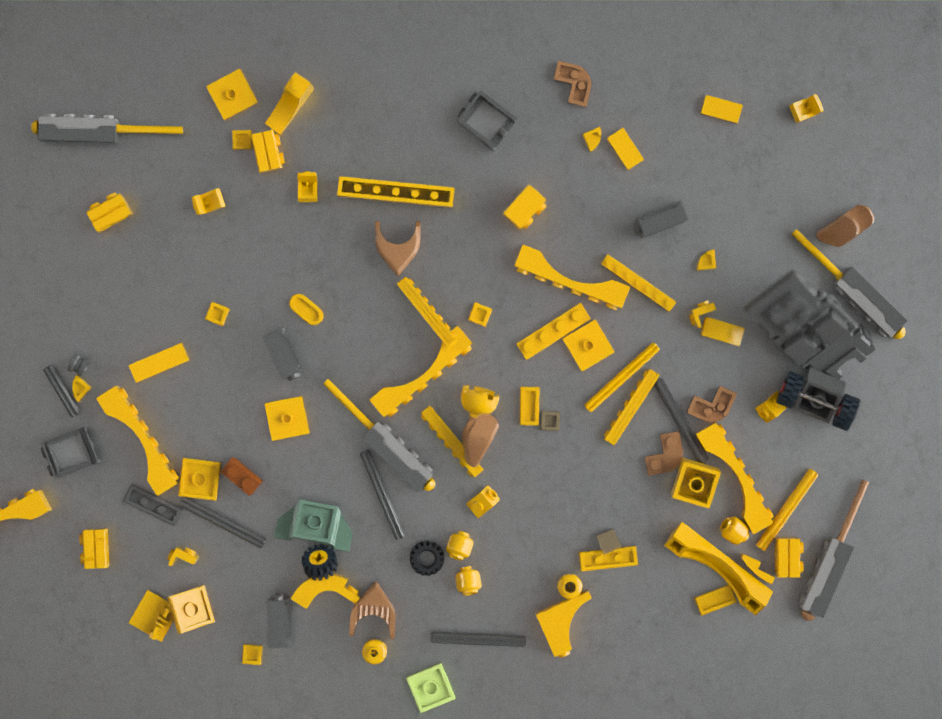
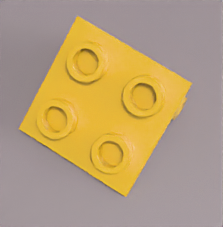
[128,590,174,642]

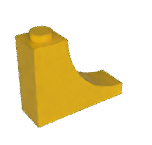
[265,72,314,135]
[536,590,592,658]

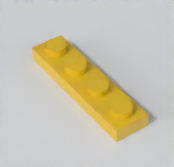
[516,303,591,360]

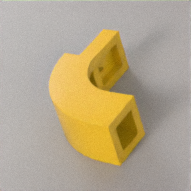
[291,573,360,609]

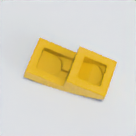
[700,317,745,346]
[740,553,775,584]

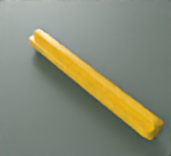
[584,343,660,412]
[756,469,818,551]

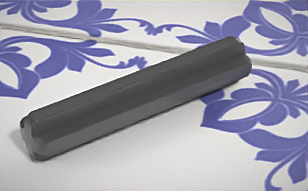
[43,365,80,417]

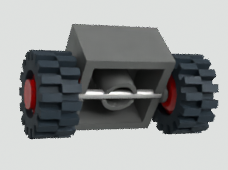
[776,368,860,431]

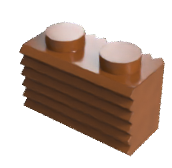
[221,457,263,496]

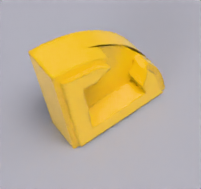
[582,126,602,152]
[697,249,716,271]
[72,375,92,402]

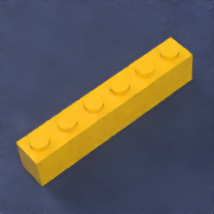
[337,176,455,208]

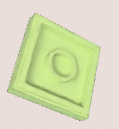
[406,663,456,713]

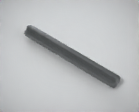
[654,378,709,463]
[360,450,405,540]
[178,497,266,548]
[431,632,526,647]

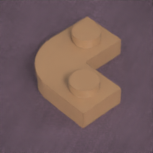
[554,61,592,108]
[686,386,737,422]
[645,431,683,476]

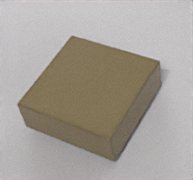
[540,411,560,431]
[596,529,621,554]

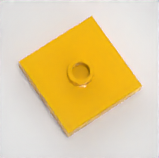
[206,68,258,121]
[563,319,615,371]
[264,396,310,441]
[178,458,222,501]
[167,585,215,634]

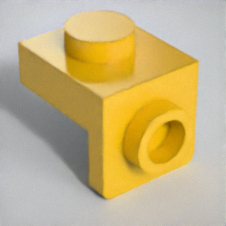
[789,94,824,123]
[297,171,318,202]
[191,188,225,215]
[689,300,716,328]
[755,391,787,423]
[466,485,500,518]
[167,546,199,567]

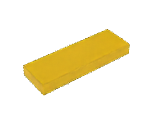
[129,343,189,383]
[579,546,638,571]

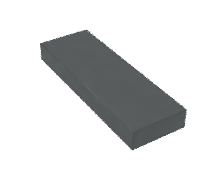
[123,484,183,526]

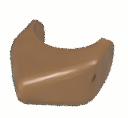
[816,205,874,247]
[375,221,421,276]
[461,413,499,467]
[349,582,396,639]

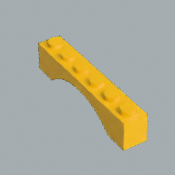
[514,245,630,310]
[370,326,472,418]
[96,386,179,496]
[695,422,774,534]
[0,489,52,521]
[664,522,773,616]

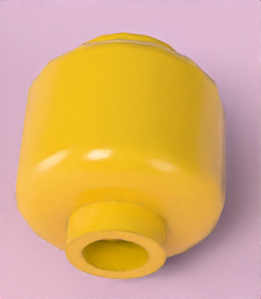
[720,516,749,545]
[446,531,473,561]
[455,566,481,596]
[557,573,582,599]
[362,638,387,665]

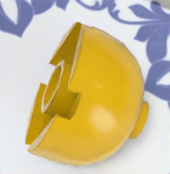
[460,385,500,418]

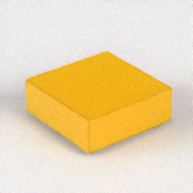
[232,130,252,150]
[205,302,230,326]
[468,302,492,327]
[242,644,263,665]

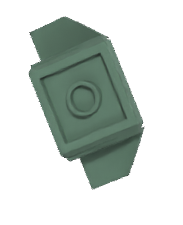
[274,499,353,552]

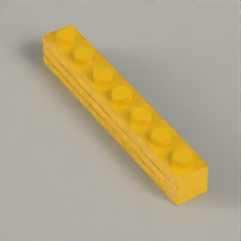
[601,254,676,312]
[397,277,458,349]
[603,369,660,446]
[421,406,484,478]

